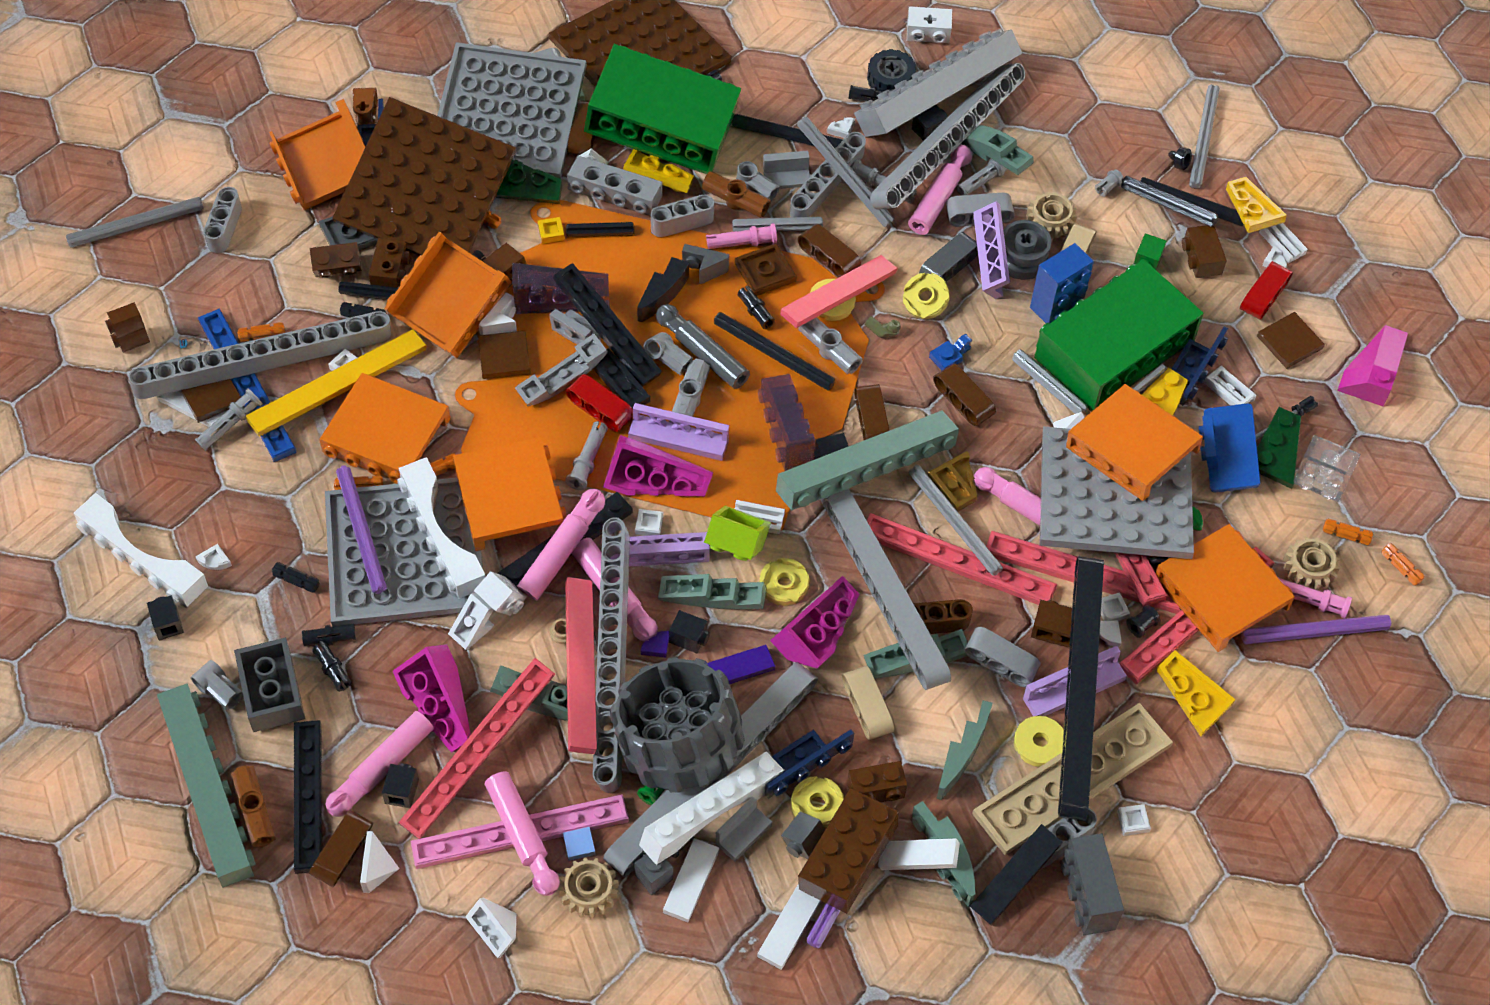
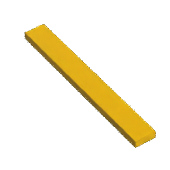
[246,329,426,437]

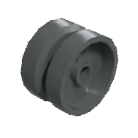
[998,220,1052,280]

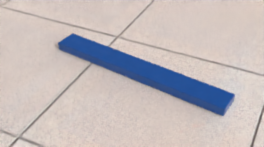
[198,308,297,462]

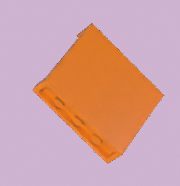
[269,99,366,210]
[384,231,512,359]
[319,373,450,484]
[1066,384,1203,501]
[453,436,567,551]
[1156,524,1295,652]

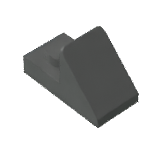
[682,244,729,284]

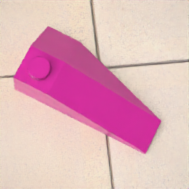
[1337,325,1408,406]
[603,435,713,496]
[770,576,860,668]
[393,644,471,753]

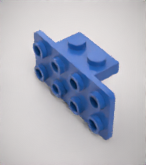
[1199,403,1260,493]

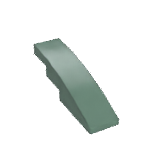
[658,574,766,609]
[863,629,968,679]
[936,700,993,800]

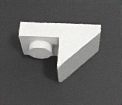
[479,292,517,335]
[448,593,494,650]

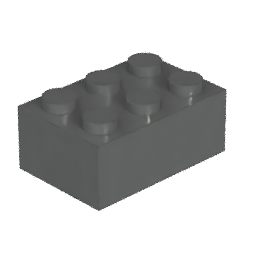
[234,637,305,732]
[1060,833,1124,936]

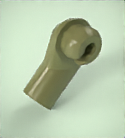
[864,316,901,338]

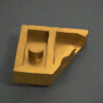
[928,451,977,512]

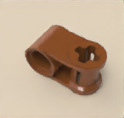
[353,87,378,125]

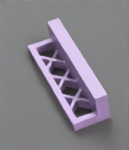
[973,201,1010,299]
[628,403,729,461]
[610,532,709,567]
[1023,646,1127,716]

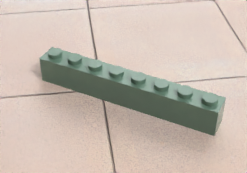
[776,410,959,511]
[157,683,256,888]

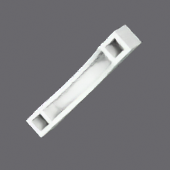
[397,457,485,599]
[74,493,208,607]
[639,751,784,865]

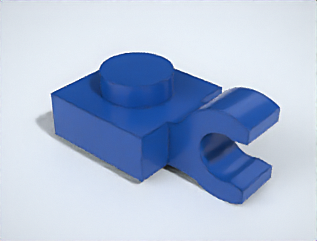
[929,334,972,371]

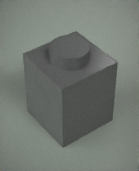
[781,811,826,859]
[634,854,673,895]

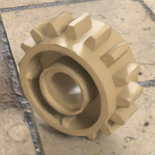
[1026,193,1077,238]
[1283,537,1340,590]
[559,857,619,918]

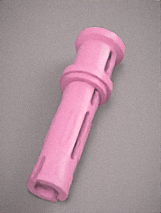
[706,223,777,250]
[1278,577,1352,619]

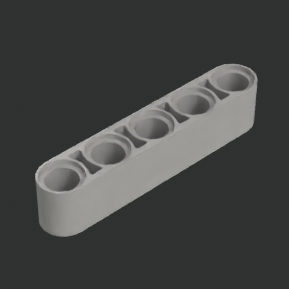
[790,132,866,218]

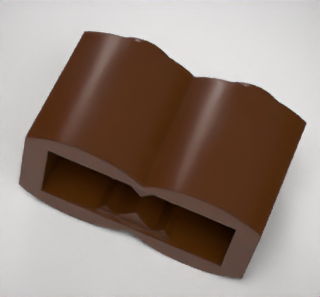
[105,302,150,353]

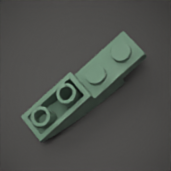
[961,125,1034,175]
[490,665,596,721]
[912,801,975,907]

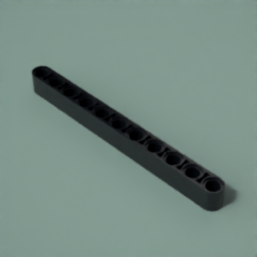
[1058,556,1104,821]

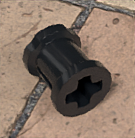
[1126,605,1161,638]

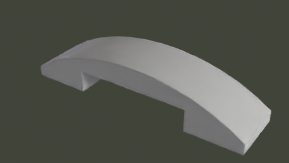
[515,334,607,406]

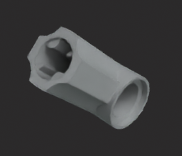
[736,161,780,201]
[643,332,692,375]
[190,660,243,710]

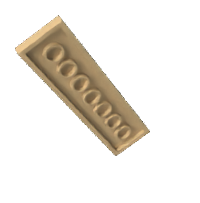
[972,703,1173,855]

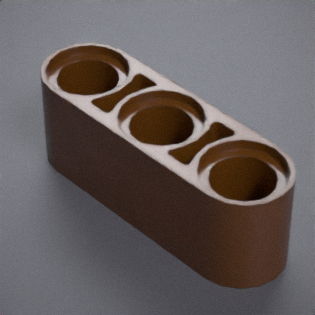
[568,100,595,155]
[798,224,861,278]
[933,364,996,426]
[854,384,890,441]
[913,599,973,634]
[309,809,373,888]

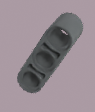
[919,232,978,283]

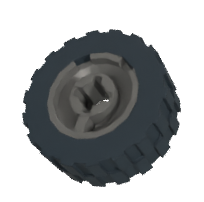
[867,49,916,91]

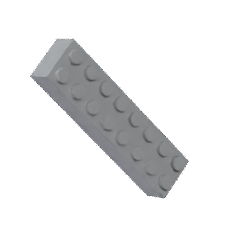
[854,28,1022,137]

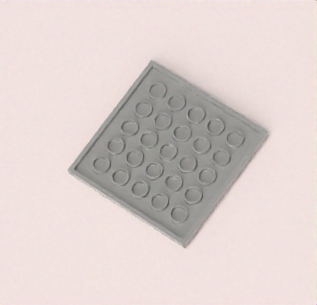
[437,42,587,179]
[1039,426,1194,559]
[325,478,483,627]

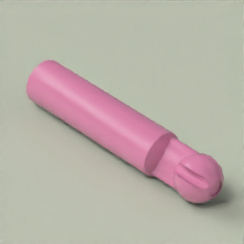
[908,145,973,235]
[974,467,1041,526]
[517,489,605,601]
[571,538,658,641]
[325,711,434,817]
[484,771,560,896]

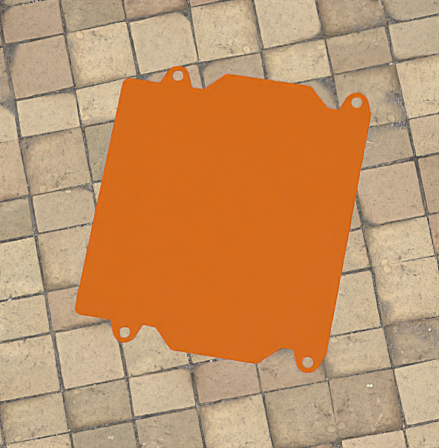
[455,200,885,531]

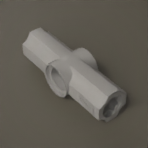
[798,317,862,374]
[669,358,710,426]

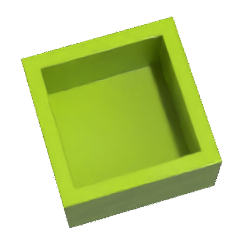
[704,506,771,561]

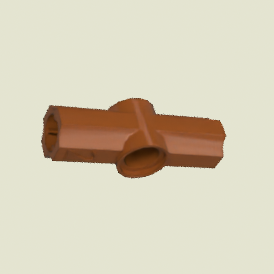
[702,171,771,218]
[231,765,276,847]

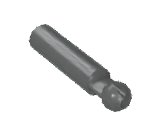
[656,304,750,389]

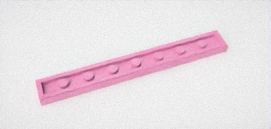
[411,794,629,869]

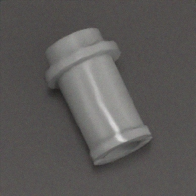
[1095,169,1124,197]

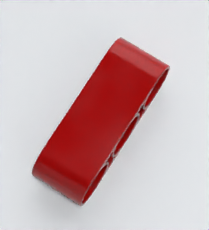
[1239,261,1293,320]
[566,374,633,432]

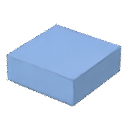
[563,827,595,861]

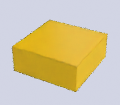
[538,217,565,244]

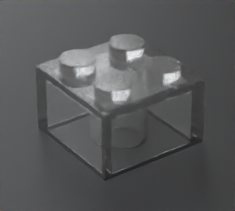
[1294,435,1361,502]

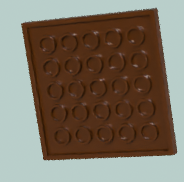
[549,0,732,87]
[332,97,516,256]

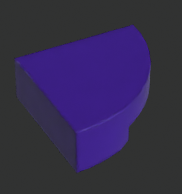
[641,631,669,658]

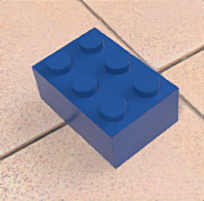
[1030,243,1094,323]

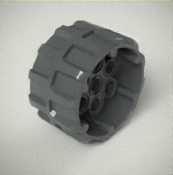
[610,657,745,793]

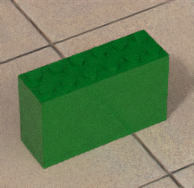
[584,44,742,174]
[1034,259,1204,412]

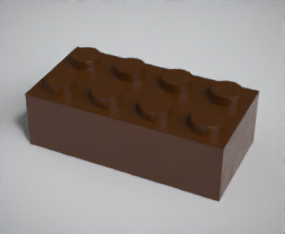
[798,788,899,914]

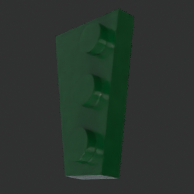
[495,159,562,204]
[1257,407,1301,489]

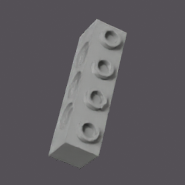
[567,155,662,216]

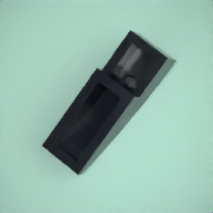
[637,257,689,322]

